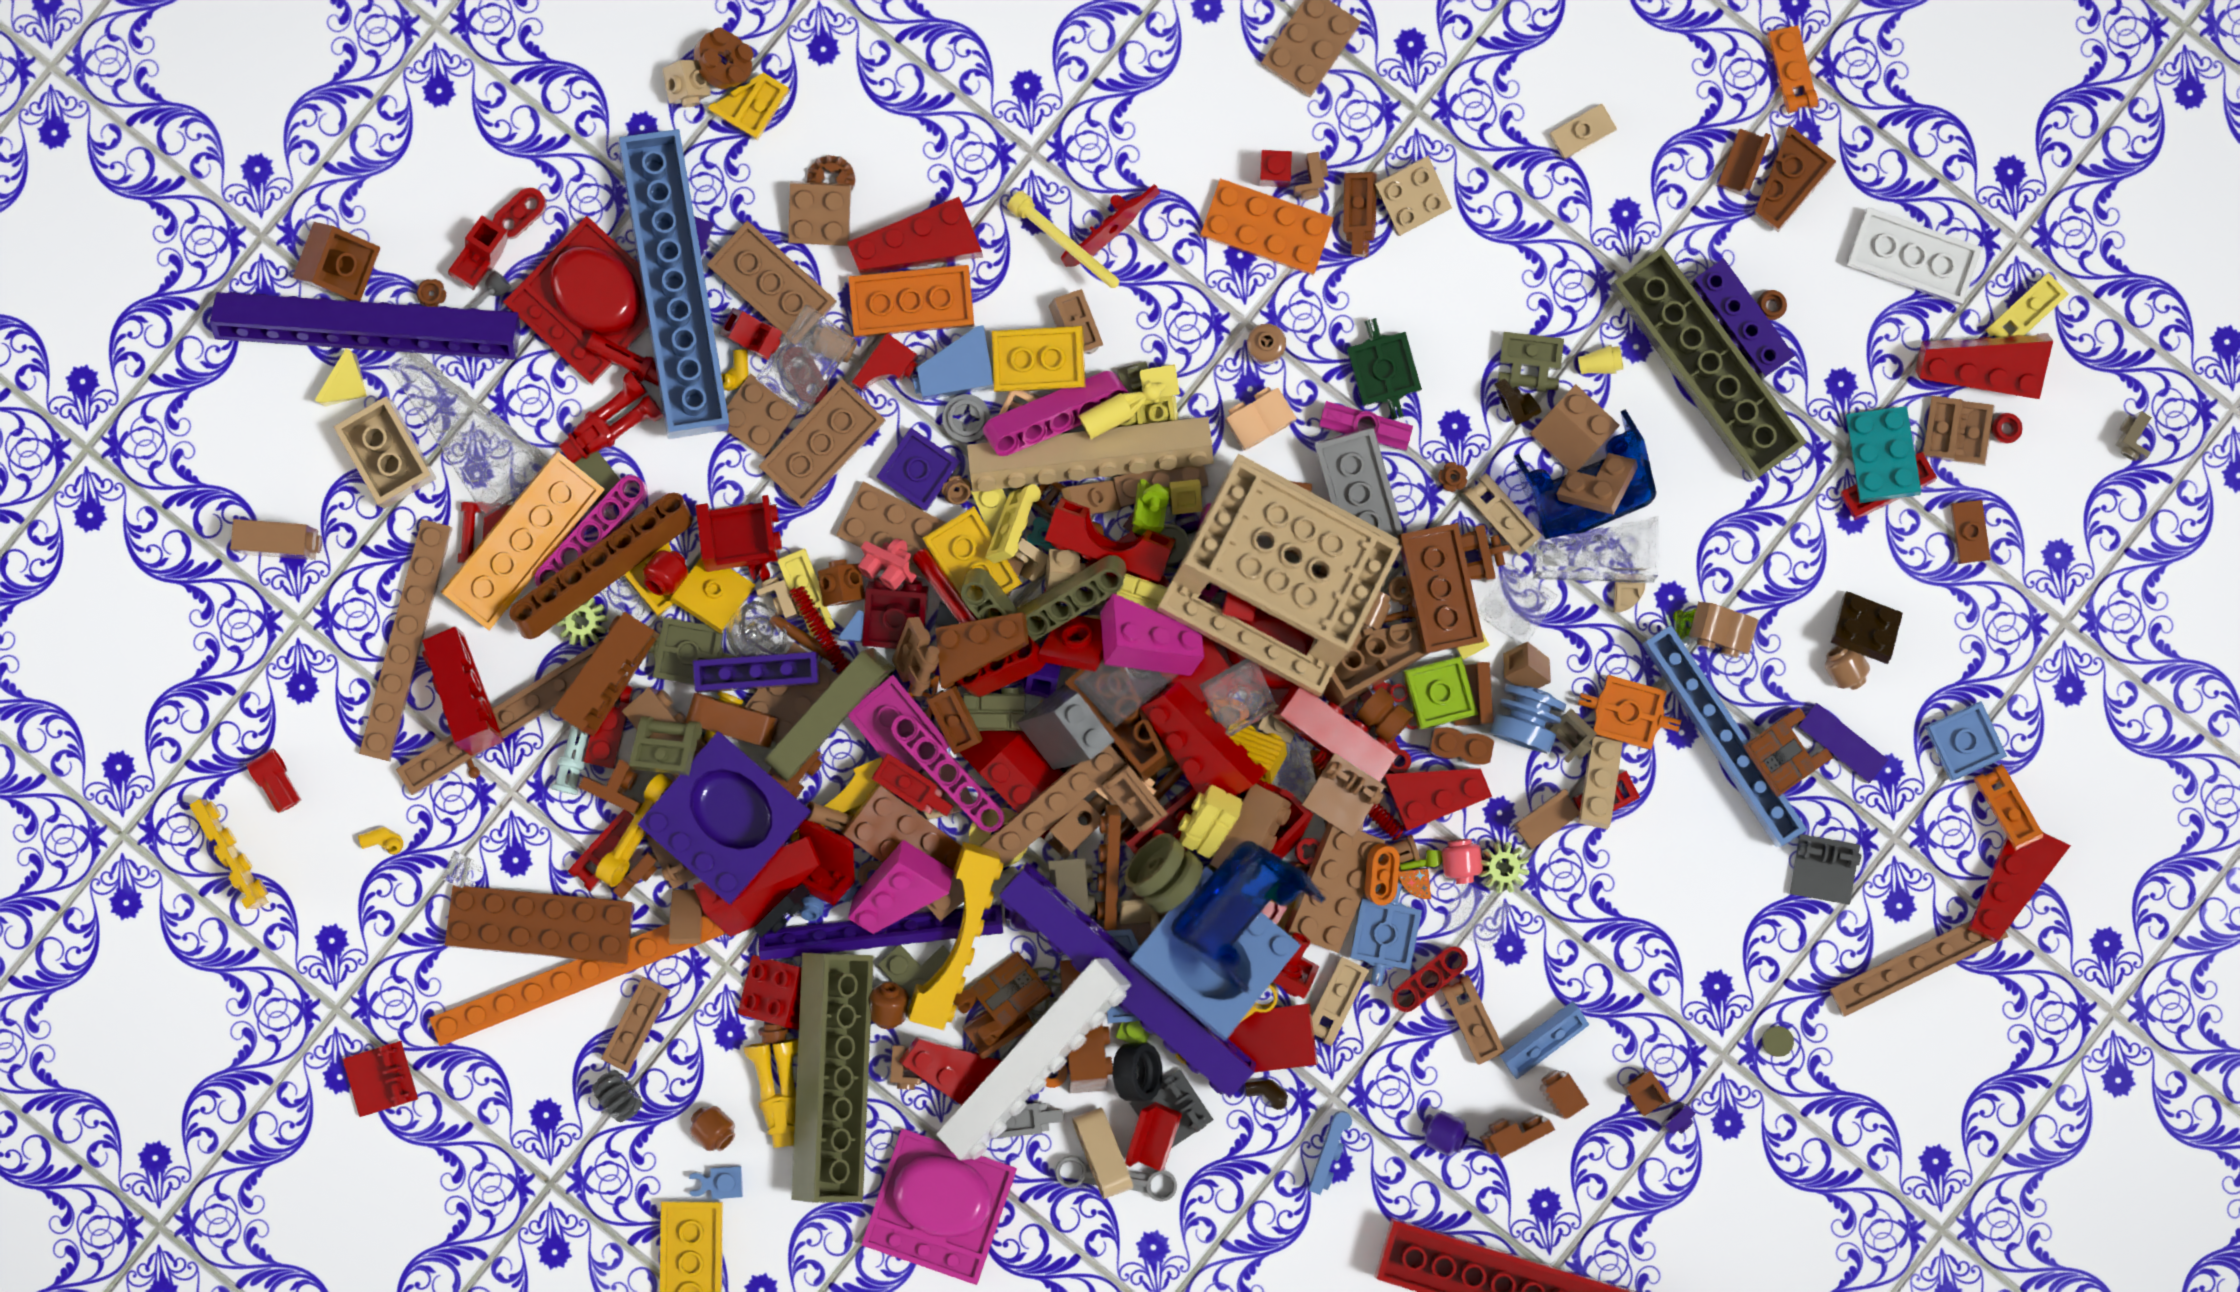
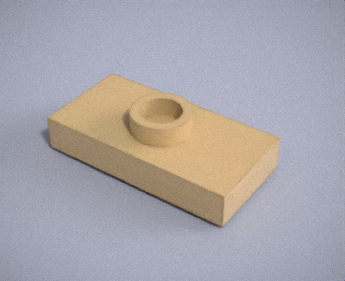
[1549,103,1617,160]

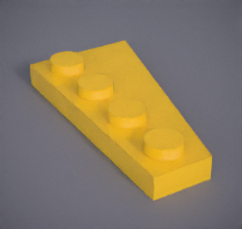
[189,799,269,909]

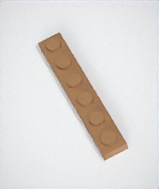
[1829,920,2009,1017]

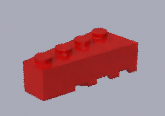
[847,197,984,275]

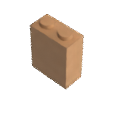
[230,519,322,560]

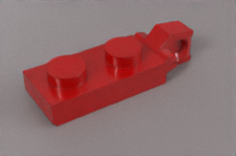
[871,753,954,817]

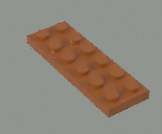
[445,885,635,964]

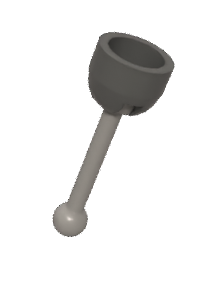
[467,270,511,309]

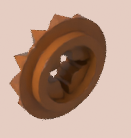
[807,155,855,192]

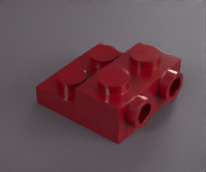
[862,576,929,649]

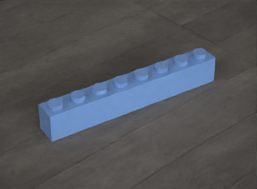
[1641,625,1807,847]

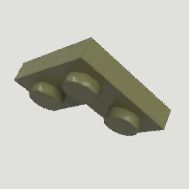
[878,945,950,1000]

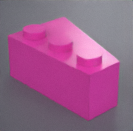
[1100,593,1204,676]
[848,840,954,934]

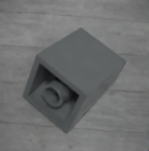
[1016,684,1115,770]

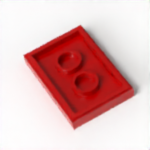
[1228,1003,1318,1073]

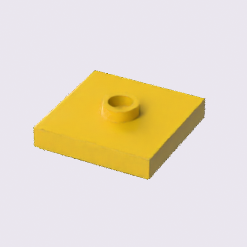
[671,557,756,634]

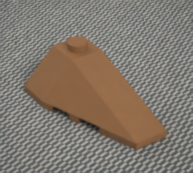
[1323,621,1429,707]

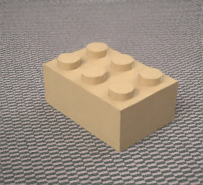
[333,396,437,509]

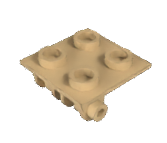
[1375,156,1452,236]

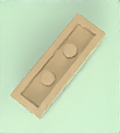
[1578,736,1623,830]

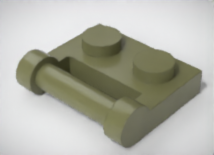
[629,716,702,776]

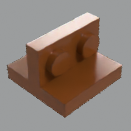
[579,759,642,814]

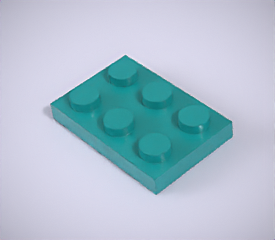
[1845,406,1921,503]

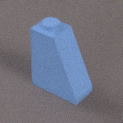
[913,325,994,401]

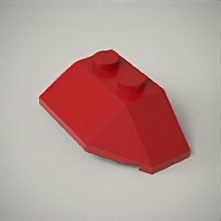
[959,731,1065,839]

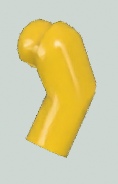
[721,349,749,391]
[358,827,404,855]

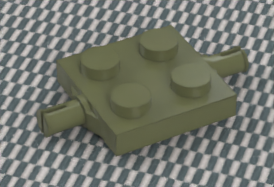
[649,618,741,685]

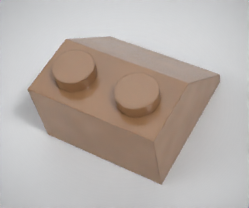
[1530,384,1620,472]

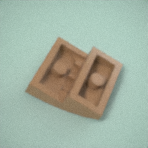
[1923,396,1995,466]

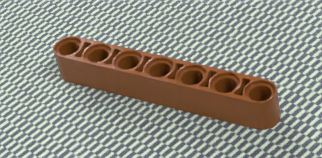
[509,492,693,639]

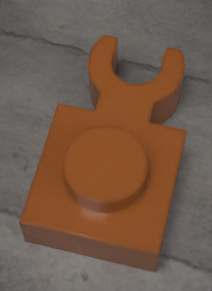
[613,851,657,899]

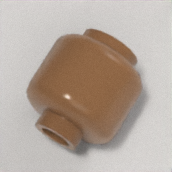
[1247,323,1286,365]
[1824,646,1870,690]

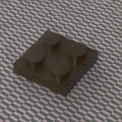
[1830,591,1903,664]

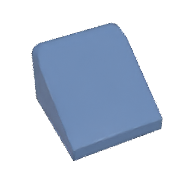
[838,610,864,643]

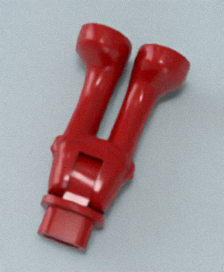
[559,370,664,464]

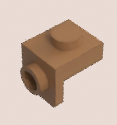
[1293,151,1328,200]

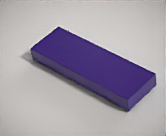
[1796,702,1889,784]

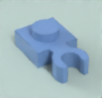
[689,1166,743,1199]

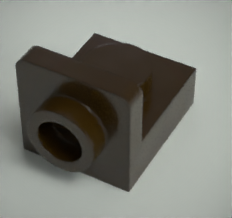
[1494,378,1542,426]

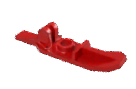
[1060,184,1160,267]

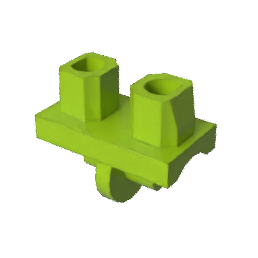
[1132,478,1169,535]

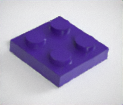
[876,427,961,512]

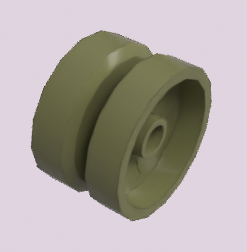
[1124,833,1203,913]

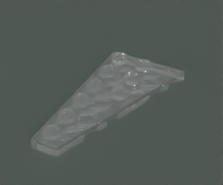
[389,353,549,517]

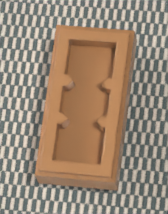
[1062,480,1121,515]

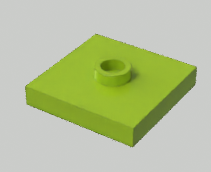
[1402,656,1478,731]

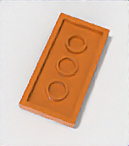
[1200,178,1334,276]
[848,265,975,338]

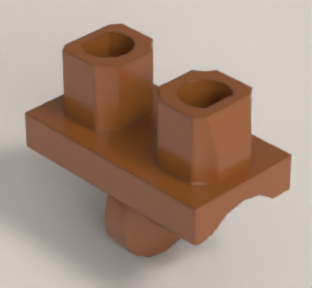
[1461,525,1511,582]

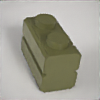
[964,688,1025,731]

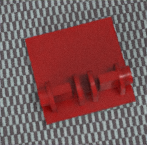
[343,1041,418,1117]

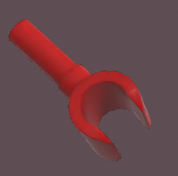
[749,563,770,582]

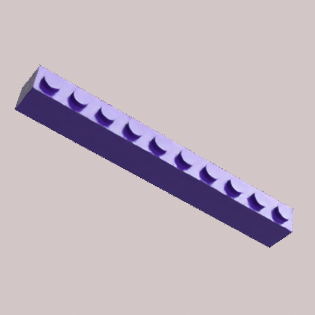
[210,292,521,360]
[999,862,1256,1098]

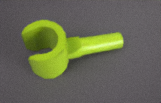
[1400,850,1442,871]

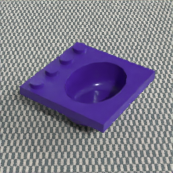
[637,731,812,905]

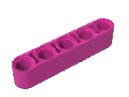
[983,371,1129,456]
[535,475,648,586]
[891,714,1005,832]

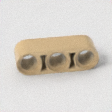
[1072,1107,1133,1199]

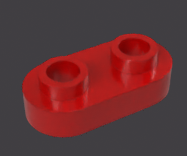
[492,187,547,240]

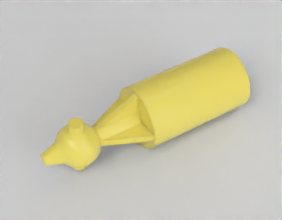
[1078,380,1166,440]

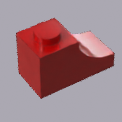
[852,333,919,393]

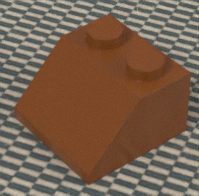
[293,221,381,301]

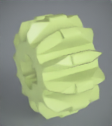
[556,598,609,647]
[1479,842,1530,893]

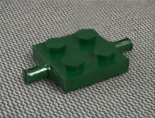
[1347,318,1422,420]

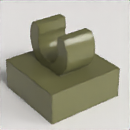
[1117,361,1148,393]

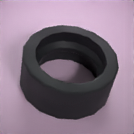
[1112,1043,1163,1101]

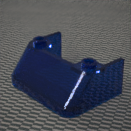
[1514,409,1657,544]
[1171,841,1326,994]

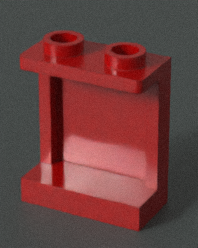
[696,495,783,572]

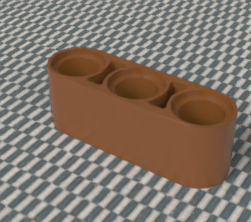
[685,693,779,748]

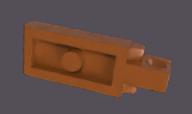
[1343,172,1377,258]

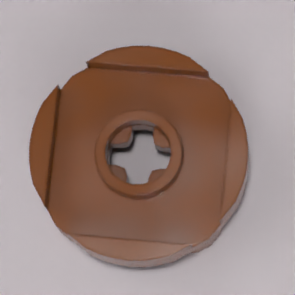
[694,27,754,89]

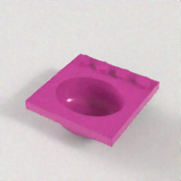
[861,1128,1017,1285]

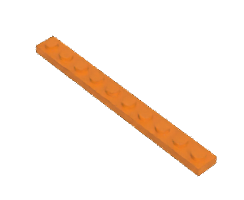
[429,910,726,1046]

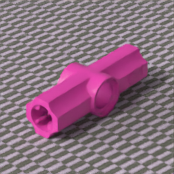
[1319,401,1413,452]

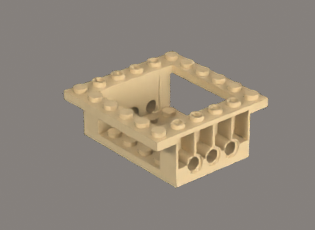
[1157,453,1401,697]

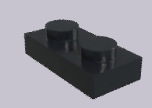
[753,883,810,938]

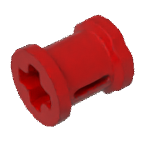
[1294,838,1320,865]

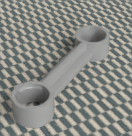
[1056,1156,1177,1202]

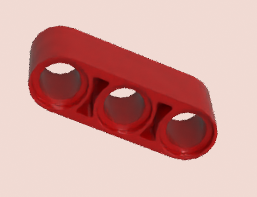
[957,636,1046,697]
[1391,946,1468,1012]

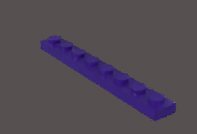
[759,904,1004,960]

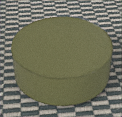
[1762,1026,1794,1057]

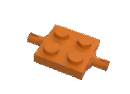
[1577,675,1681,750]

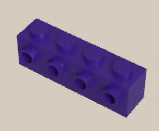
[1690,258,1795,380]

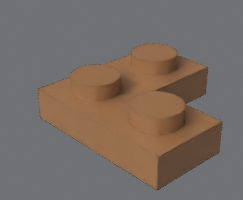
[1557,453,1638,515]

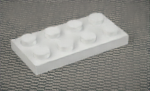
[1847,207,1983,306]

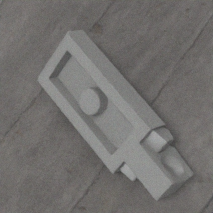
[991,1103,1064,1139]

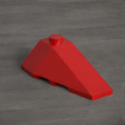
[693,836,821,937]

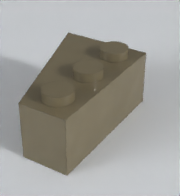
[1048,858,1096,953]

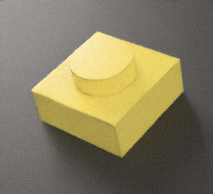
[1169,479,1202,515]

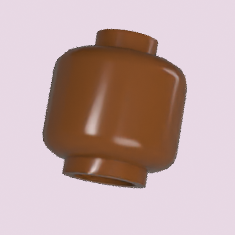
[869,982,909,1029]
[690,1106,736,1152]

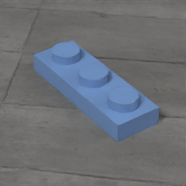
[1500,1001,1590,1080]

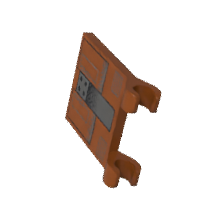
[1743,707,1833,797]
[953,951,1052,1046]

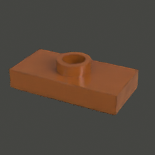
[1950,500,1991,564]

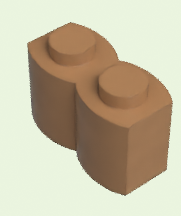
[1689,601,1758,658]

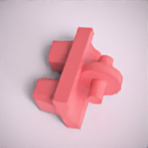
[858,538,917,591]

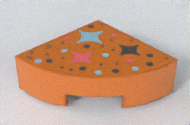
[1398,869,1431,899]

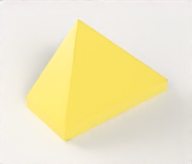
[315,348,367,407]

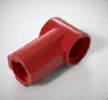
[246,748,302,814]

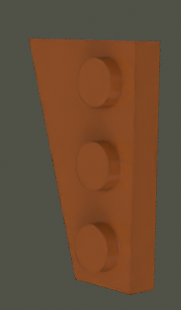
[935,612,1029,689]

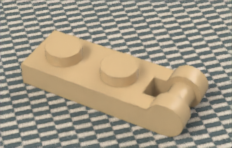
[1463,473,1543,556]
[1312,956,1369,1046]

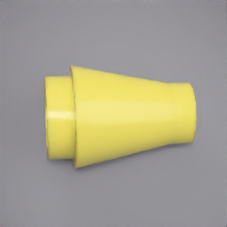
[1578,344,1624,374]

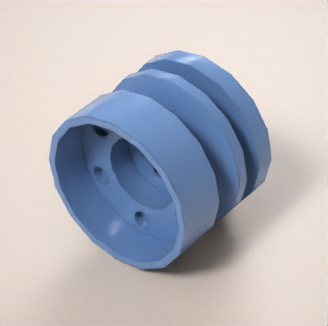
[1489,684,1567,754]

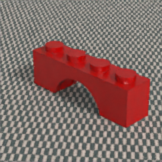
[1045,498,1176,582]

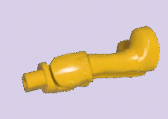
[743,1038,799,1148]

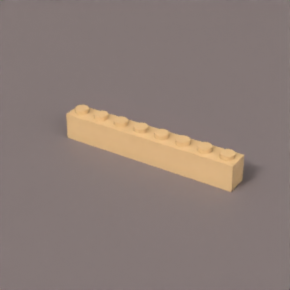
[967,417,1214,492]

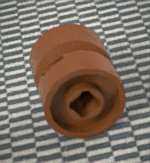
[1356,687,1414,744]

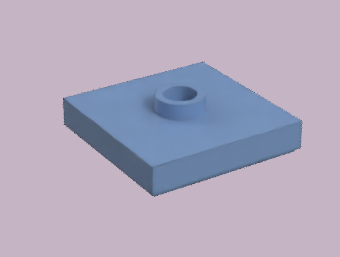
[1924,701,2007,782]

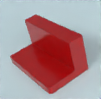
[1125,1102,1182,1171]

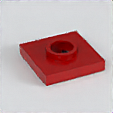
[1038,616,1104,672]

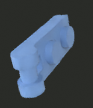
[1308,1111,1352,1195]

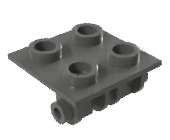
[1790,834,1861,905]
[1129,1069,1214,1148]

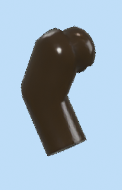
[1245,1079,1288,1110]

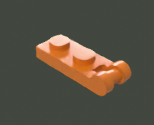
[1767,25,1818,113]
[1974,764,2043,850]

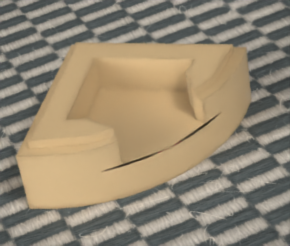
[1613,582,1646,613]

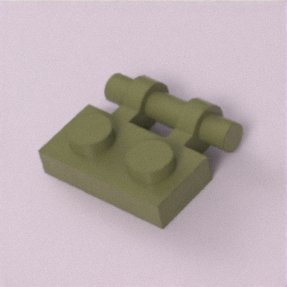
[1497,332,1564,392]

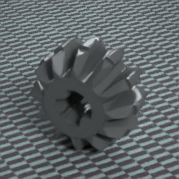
[592,1069,643,1123]

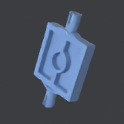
[1350,884,1422,986]

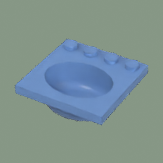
[1129,866,1301,1041]

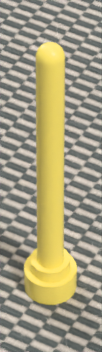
[1007,191,1119,288]

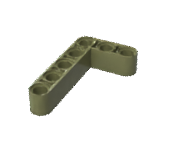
[961,555,1126,641]
[764,648,896,782]

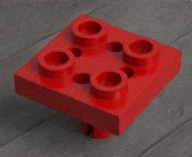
[1272,933,1320,999]

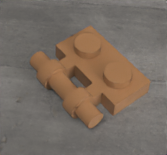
[892,617,940,697]

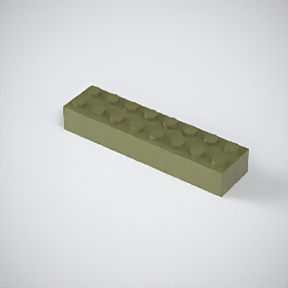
[1610,247,1807,482]
[791,953,874,1203]

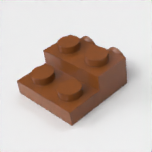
[1480,1114,1555,1159]

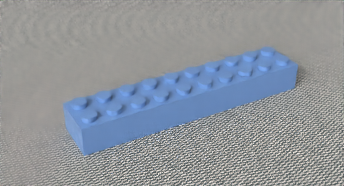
[618,129,729,439]

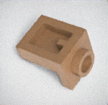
[890,1045,922,1090]

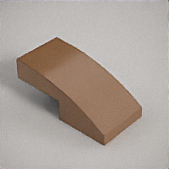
[669,889,703,944]

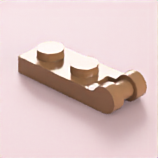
[1441,974,1506,1065]

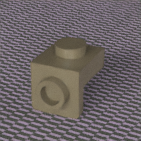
[2115,411,2152,461]
[1549,708,1597,763]

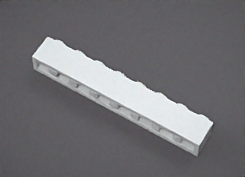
[936,958,1132,1160]

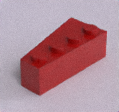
[1915,333,2053,400]
[422,626,505,756]
[1141,681,1267,796]

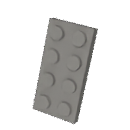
[1315,426,1404,546]

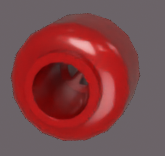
[643,550,688,596]

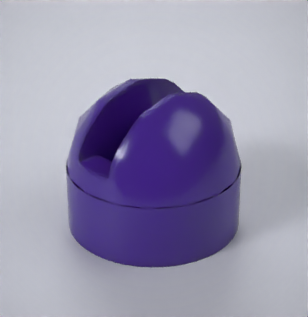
[1175,512,1199,534]

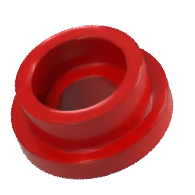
[1991,413,2023,444]

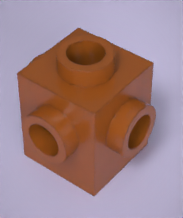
[817,559,865,607]

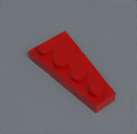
[1968,832,2071,942]

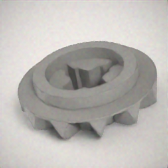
[942,394,991,443]

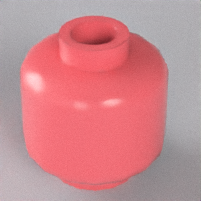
[1441,839,1483,884]

